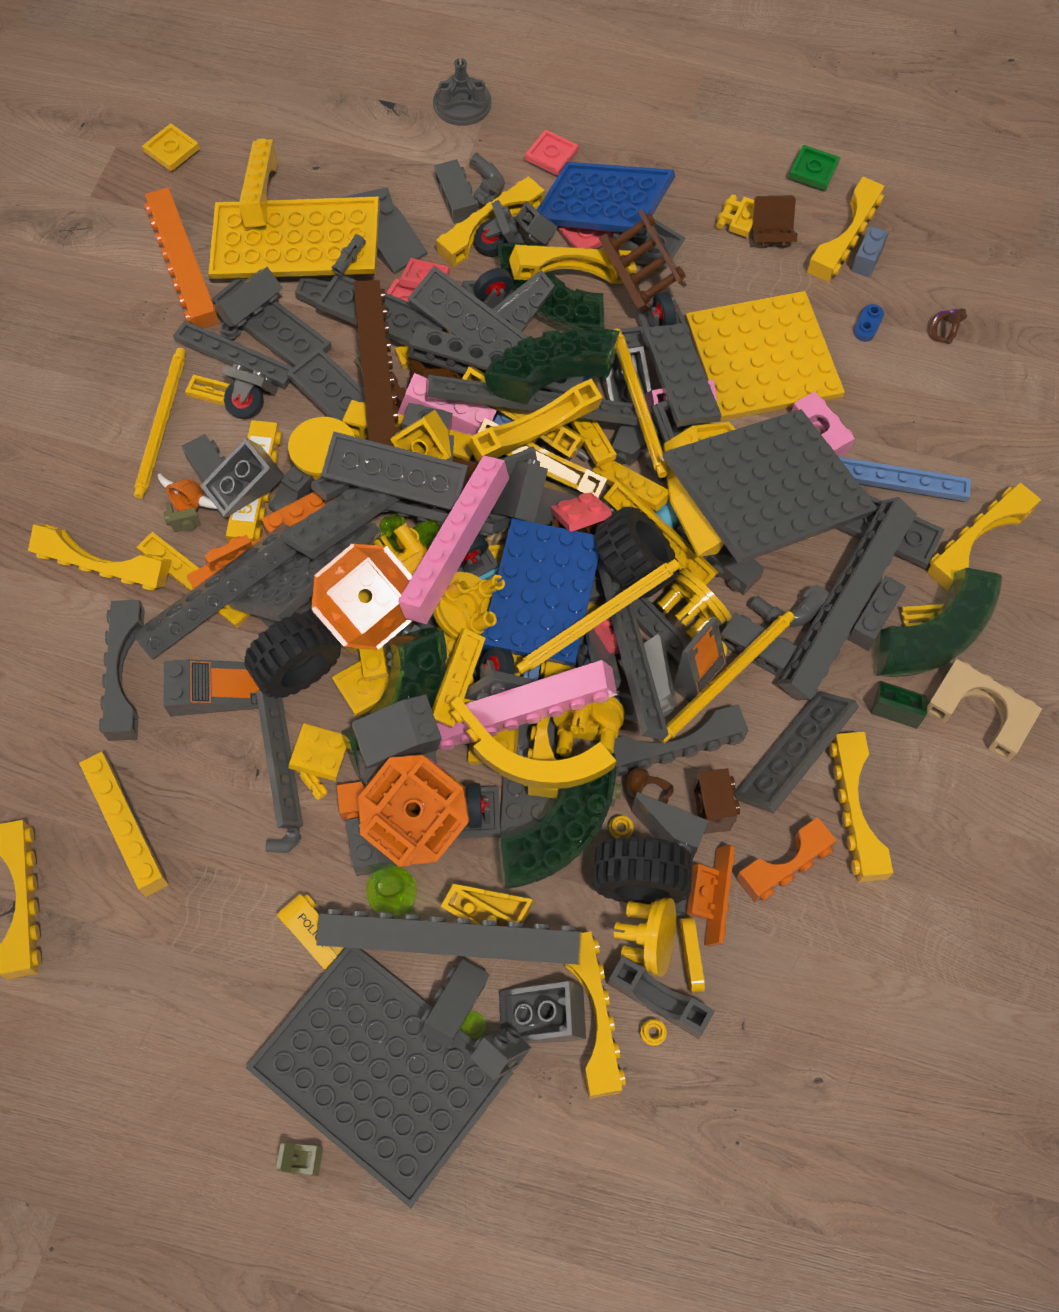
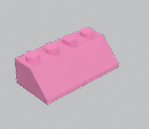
[398,373,497,436]

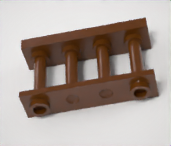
[599,209,687,313]

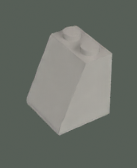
[618,634,677,716]

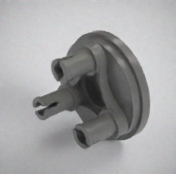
[433,58,491,126]

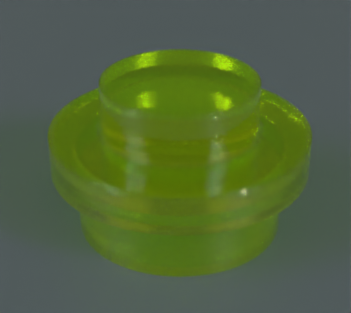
[460,1013,486,1040]

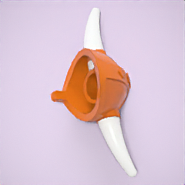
[157,473,217,511]

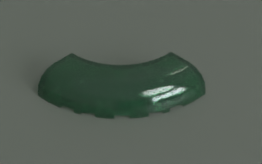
[497,243,605,333]
[485,328,620,404]
[876,568,1003,677]
[341,628,447,784]
[498,753,616,889]

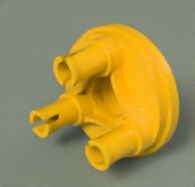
[288,417,355,480]
[372,523,428,573]
[657,568,732,640]
[433,572,505,640]
[553,697,625,757]
[614,897,676,977]

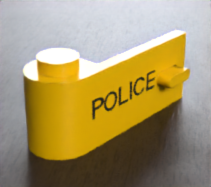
[276,893,345,971]

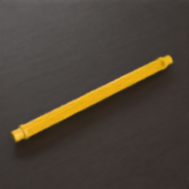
[612,329,668,478]
[133,348,186,499]
[516,559,680,675]
[660,611,795,744]

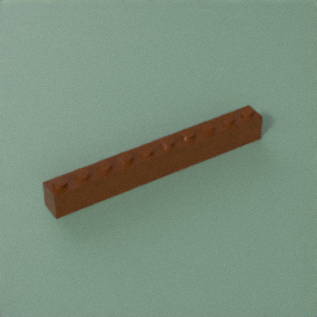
[354,280,400,447]

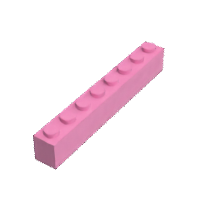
[398,455,509,624]
[436,660,617,750]

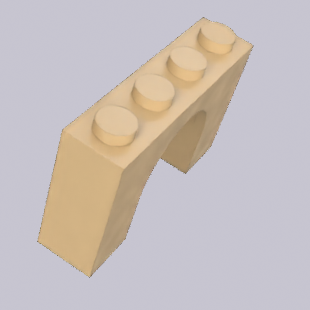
[927,659,1042,761]

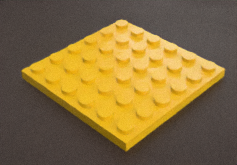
[685,291,845,421]

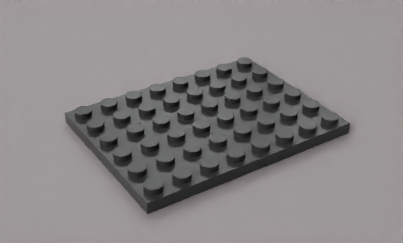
[663,409,878,564]
[246,948,513,1209]

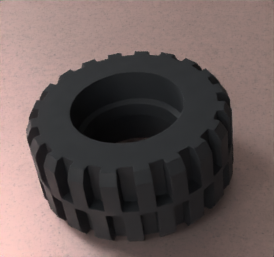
[594,507,679,598]
[244,611,341,698]
[592,837,693,904]

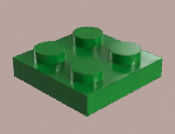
[788,145,840,191]

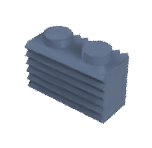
[851,226,889,277]

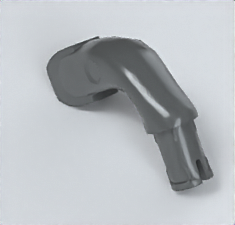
[469,152,505,204]
[750,585,828,627]

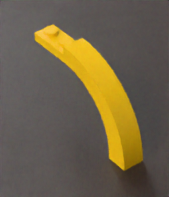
[450,697,616,789]

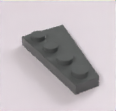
[492,270,555,332]

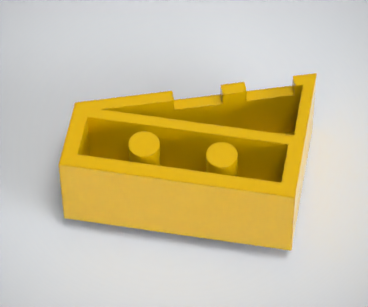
[440,884,536,927]

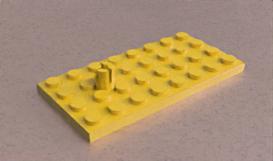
[208,197,380,279]

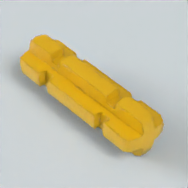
[296,771,328,800]

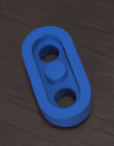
[854,304,884,342]

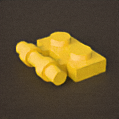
[716,194,754,238]

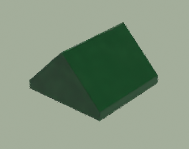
[871,681,928,729]

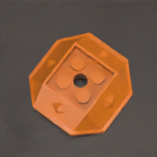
[312,544,412,649]
[358,754,470,867]

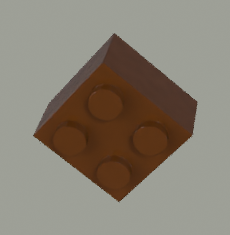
[693,768,740,834]

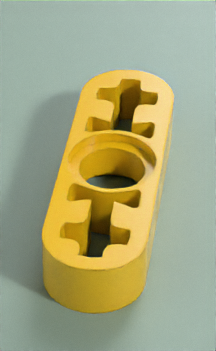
[680,917,705,993]

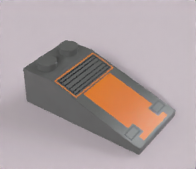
[674,616,727,702]
[163,660,260,717]

